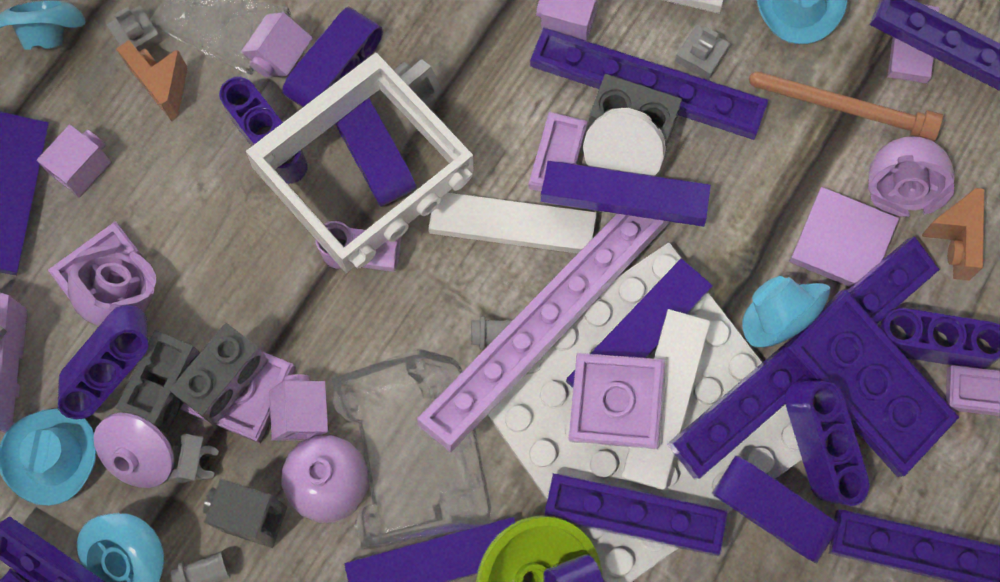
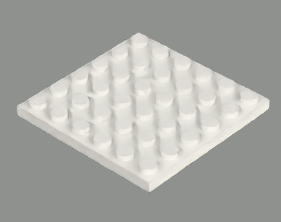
[487,242,802,582]

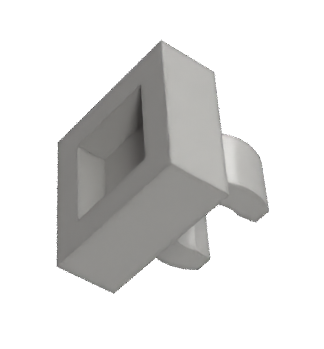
[107,5,163,52]
[675,25,730,81]
[394,59,443,105]
[166,434,218,483]

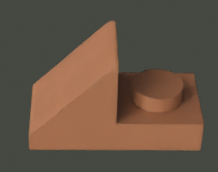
[116,40,187,121]
[922,188,984,281]

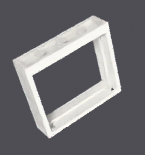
[246,52,473,273]

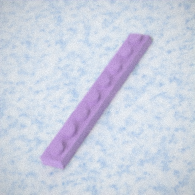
[417,214,669,453]

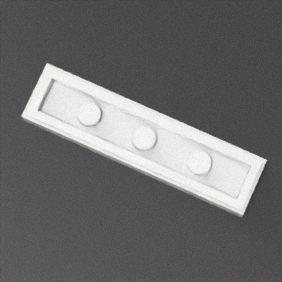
[428,193,596,254]
[621,309,710,490]

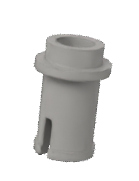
[471,316,512,350]
[171,551,231,582]

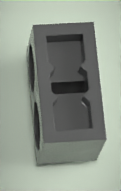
[588,74,682,147]
[169,323,269,426]
[116,330,200,434]
[203,478,287,548]

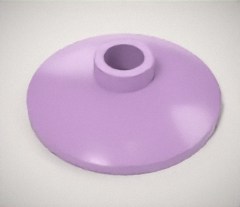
[94,413,174,488]

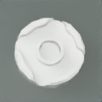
[583,108,666,176]

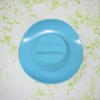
[0,0,86,50]
[757,0,847,44]
[742,276,831,347]
[0,409,97,506]
[77,513,164,582]

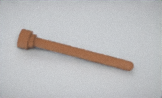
[749,72,943,142]

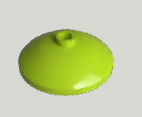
[476,516,603,582]

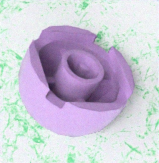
[868,137,955,216]
[68,245,156,326]
[282,435,369,523]

